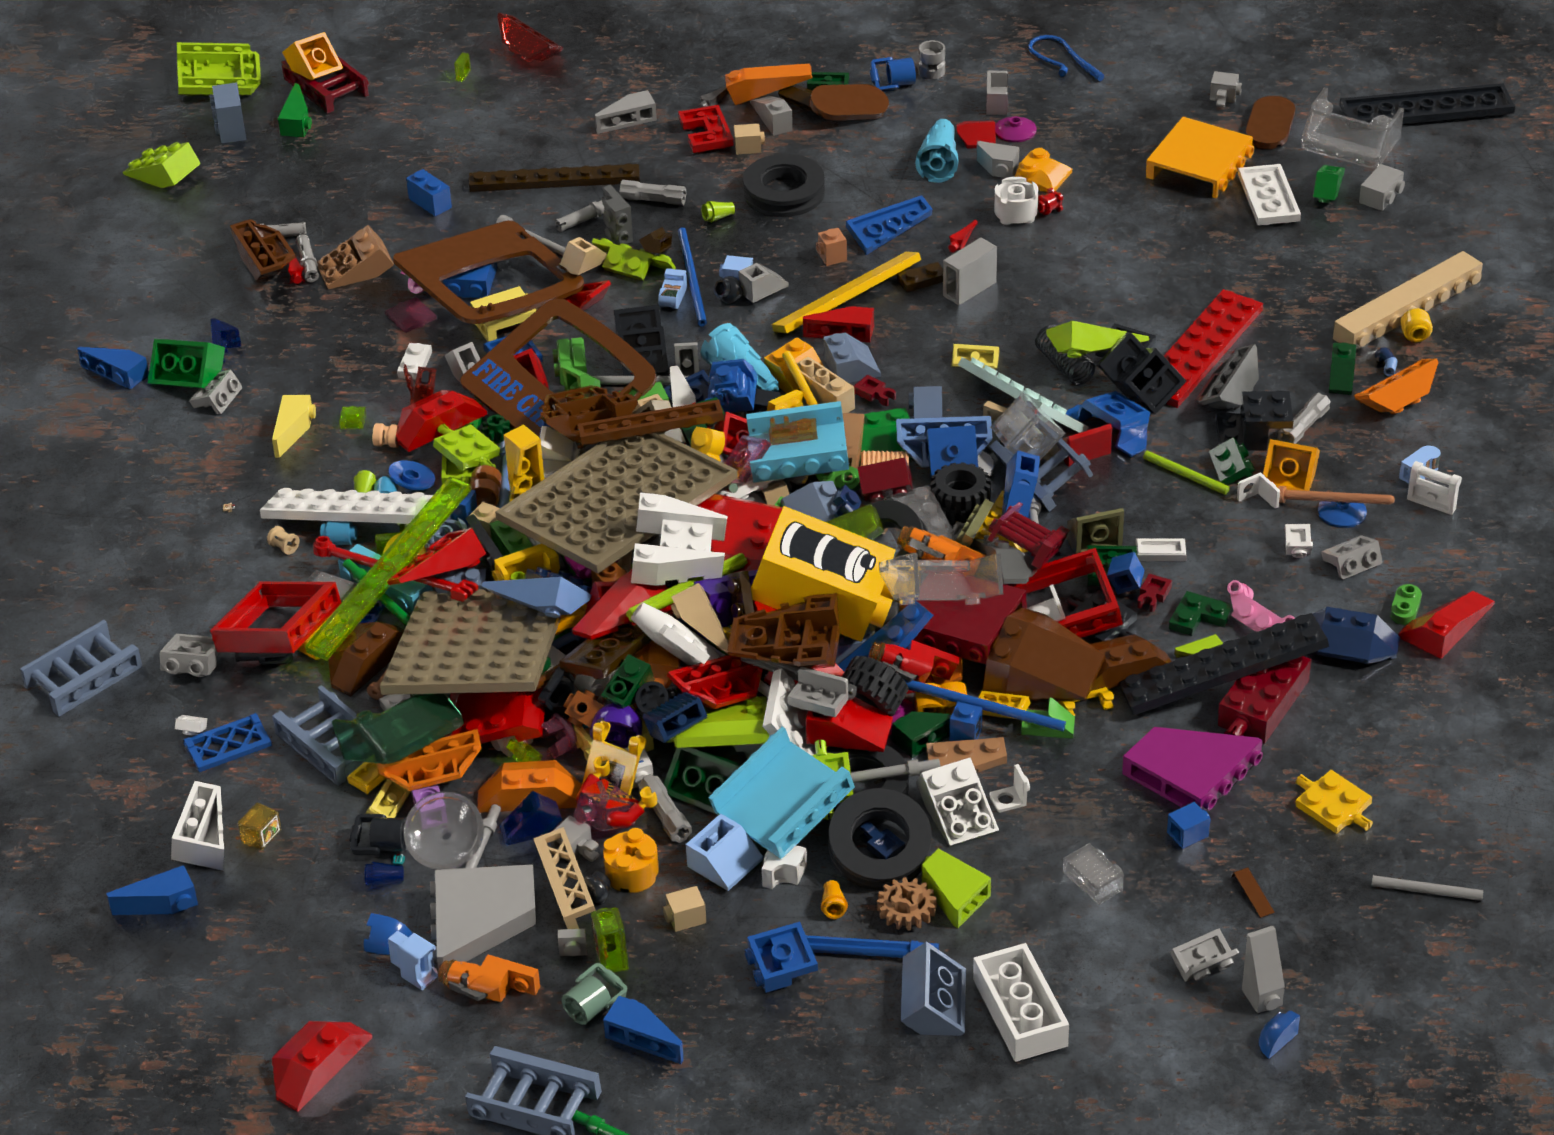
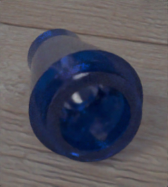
[364,861,404,888]

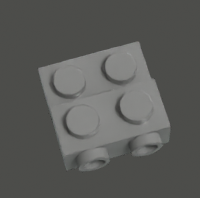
[160,633,220,677]

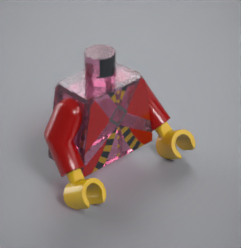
[574,756,658,831]

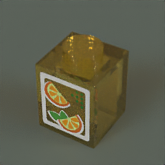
[238,802,282,850]

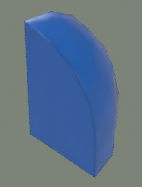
[364,913,413,955]
[1259,1011,1300,1059]

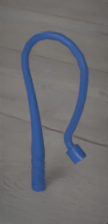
[1028,35,1105,81]

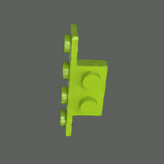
[591,238,676,281]

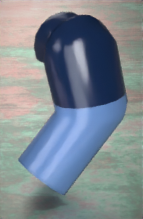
[1375,347,1398,376]

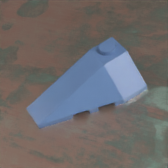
[482,577,591,618]

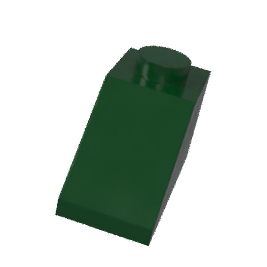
[1329,343,1357,395]
[892,711,951,758]

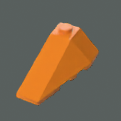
[725,64,812,105]

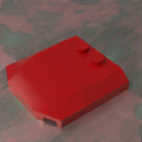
[697,494,783,573]
[445,671,547,744]

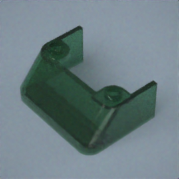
[332,693,464,764]

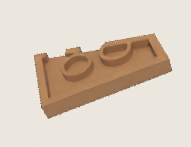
[926,737,1007,772]

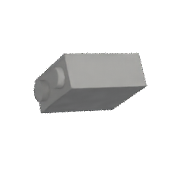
[943,238,997,305]

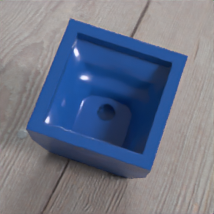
[705,359,758,413]

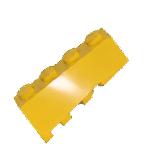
[504,424,545,502]

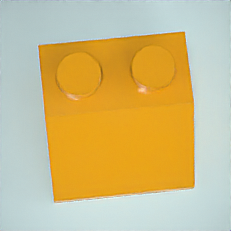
[282,32,343,80]
[764,337,824,393]
[1263,439,1320,491]

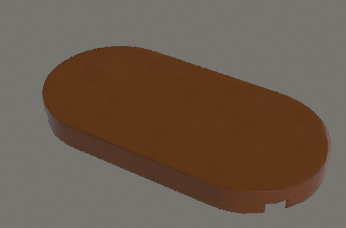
[809,84,889,120]
[1246,96,1295,149]

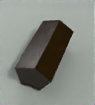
[778,84,823,117]
[639,227,673,254]

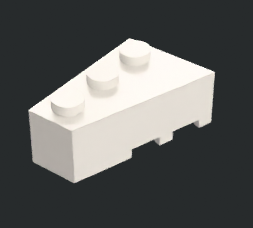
[171,781,224,870]

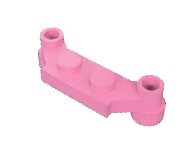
[1227,580,1295,632]

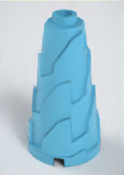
[915,119,959,183]
[701,323,779,392]

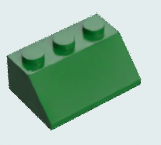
[148,338,225,388]
[860,408,913,466]

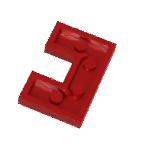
[678,105,734,153]

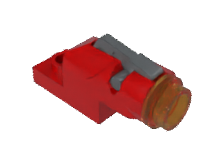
[868,640,960,683]

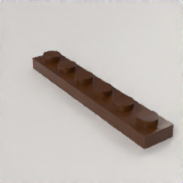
[578,399,724,445]

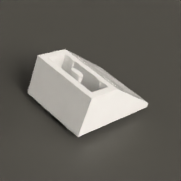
[916,758,999,847]

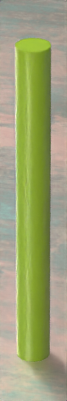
[1143,450,1230,495]

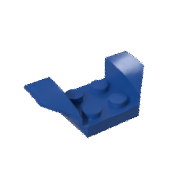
[1066,391,1150,457]

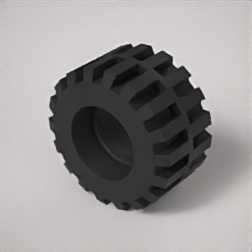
[930,462,991,523]
[841,656,908,717]

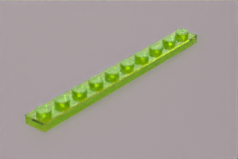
[305,476,471,661]

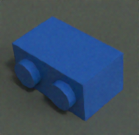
[406,169,452,216]

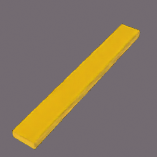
[771,252,921,333]

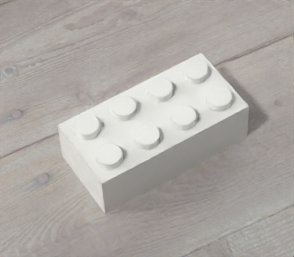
[973,943,1069,1062]

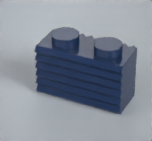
[643,692,707,743]

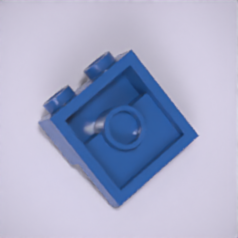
[744,922,818,993]

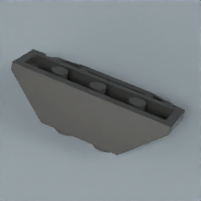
[1195,344,1259,410]
[969,535,1039,584]

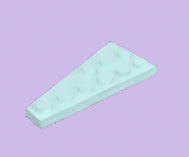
[958,357,1089,433]

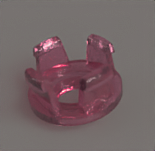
[539,713,577,759]

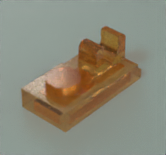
[769,416,818,446]

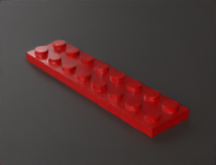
[1164,289,1263,408]

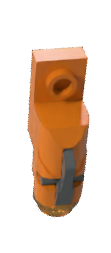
[897,526,986,577]
[438,955,540,1002]

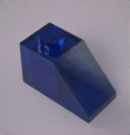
[499,791,562,845]

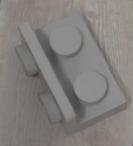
[189,369,242,414]
[1321,535,1382,579]

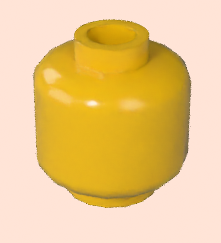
[1400,308,1433,342]

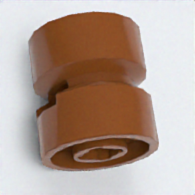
[469,465,502,506]

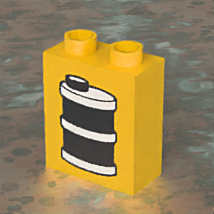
[751,506,902,642]

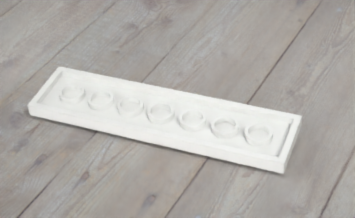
[260,488,457,525]

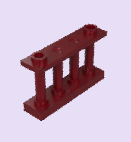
[281,56,369,114]
[988,502,1070,569]

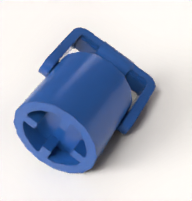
[869,57,916,92]

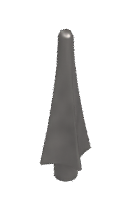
[697,86,728,108]

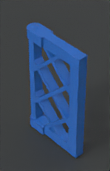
[183,713,272,772]

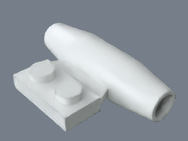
[631,602,721,666]

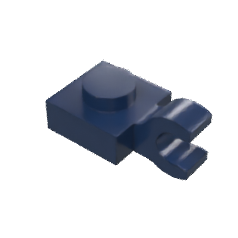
[833,485,862,522]
[860,821,905,859]

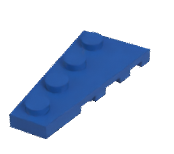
[846,195,933,255]
[838,600,934,671]

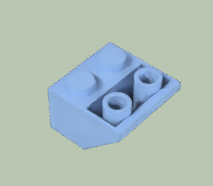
[686,814,763,891]

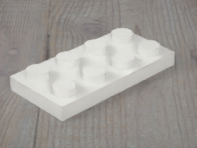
[1238,164,1301,225]

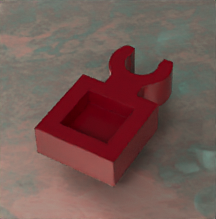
[854,375,896,406]
[1137,573,1172,612]

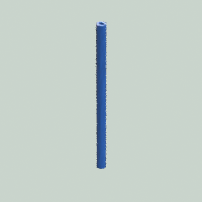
[677,227,707,326]
[904,679,1066,731]

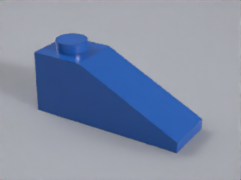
[106,865,198,915]
[603,996,684,1064]

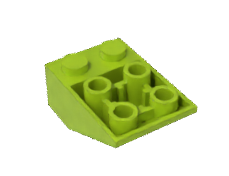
[123,142,201,188]

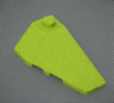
[1046,321,1149,358]

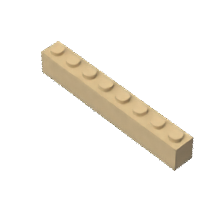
[1333,251,1483,350]

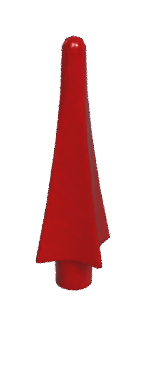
[948,220,978,252]
[288,257,305,284]

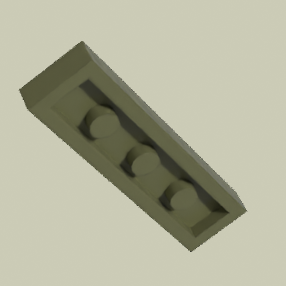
[956,499,994,547]

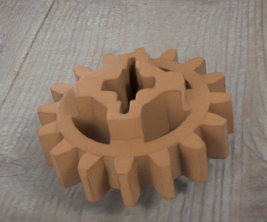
[877,877,937,930]

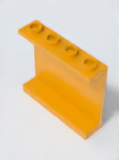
[1146,117,1254,198]

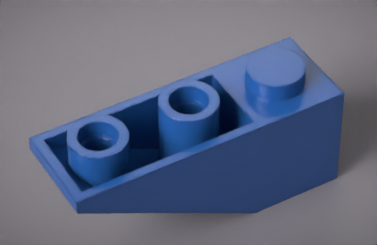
[77,347,149,389]
[1002,450,1040,518]

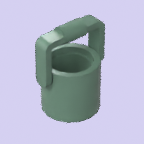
[561,963,627,1025]

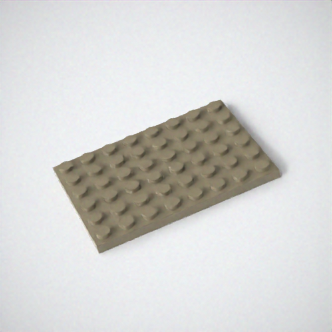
[495,432,738,573]
[380,589,562,695]

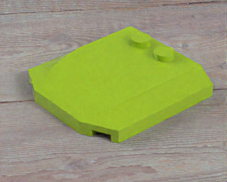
[177,42,261,96]
[667,696,769,748]

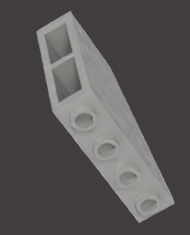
[430,865,536,974]

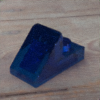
[210,318,241,363]

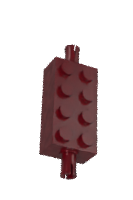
[1218,656,1311,744]

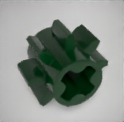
[482,415,511,444]

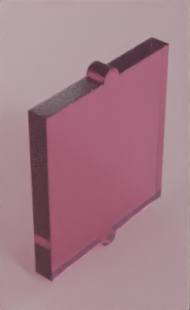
[385,297,437,333]

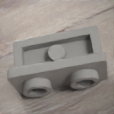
[787,667,848,717]
[1169,928,1239,982]

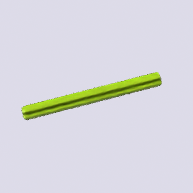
[626,553,748,622]

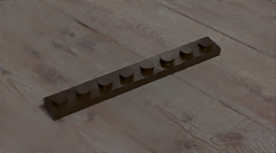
[469,163,640,192]

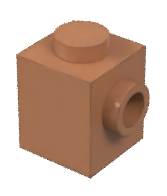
[816,228,847,266]

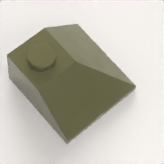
[1066,508,1124,554]

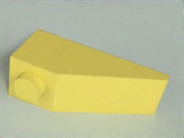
[272,395,316,458]

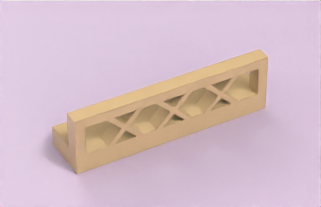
[534,827,596,929]

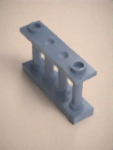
[989,410,1093,512]
[20,620,142,717]
[272,685,387,786]
[465,1046,602,1135]

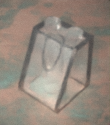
[990,392,1065,460]

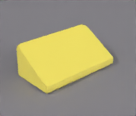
[952,344,999,369]
[365,779,411,818]

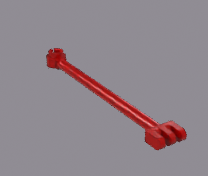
[313,536,479,602]

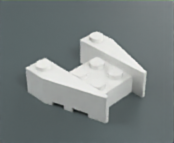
[631,493,728,585]

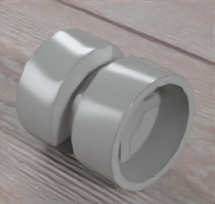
[919,40,945,79]

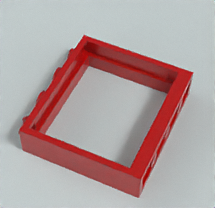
[1005,548,1123,638]
[210,581,342,653]

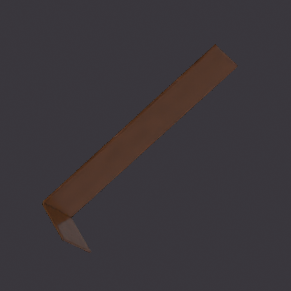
[1231,867,1275,918]

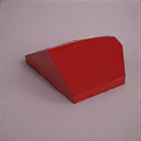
[956,120,996,149]
[564,280,611,311]

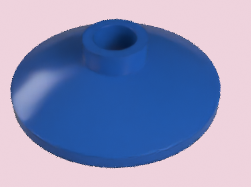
[388,460,435,490]
[1318,501,1367,528]

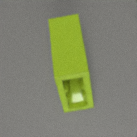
[921,848,991,928]

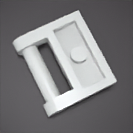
[1407,461,1462,515]

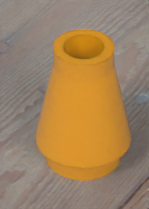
[821,880,848,919]

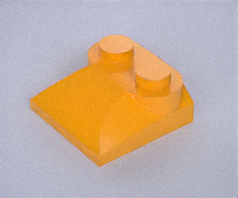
[1015,148,1072,193]

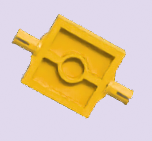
[1295,770,1373,834]

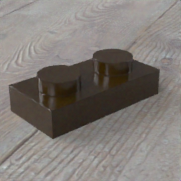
[897,262,943,292]
[727,570,754,618]

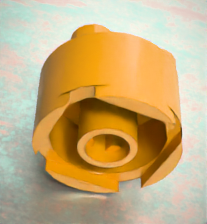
[603,828,659,893]

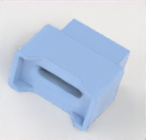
[388,931,439,990]

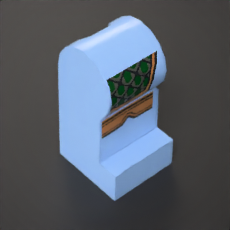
[658,269,687,309]
[1399,446,1441,484]

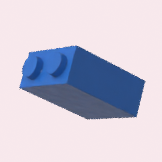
[442,262,497,298]

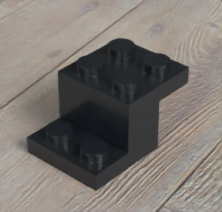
[613,305,669,376]
[1096,332,1186,414]
[1216,391,1294,451]

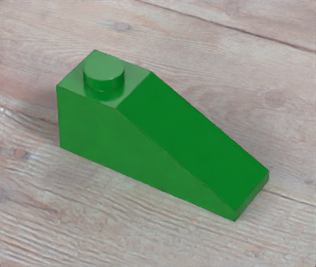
[278,83,312,137]
[1313,165,1345,203]

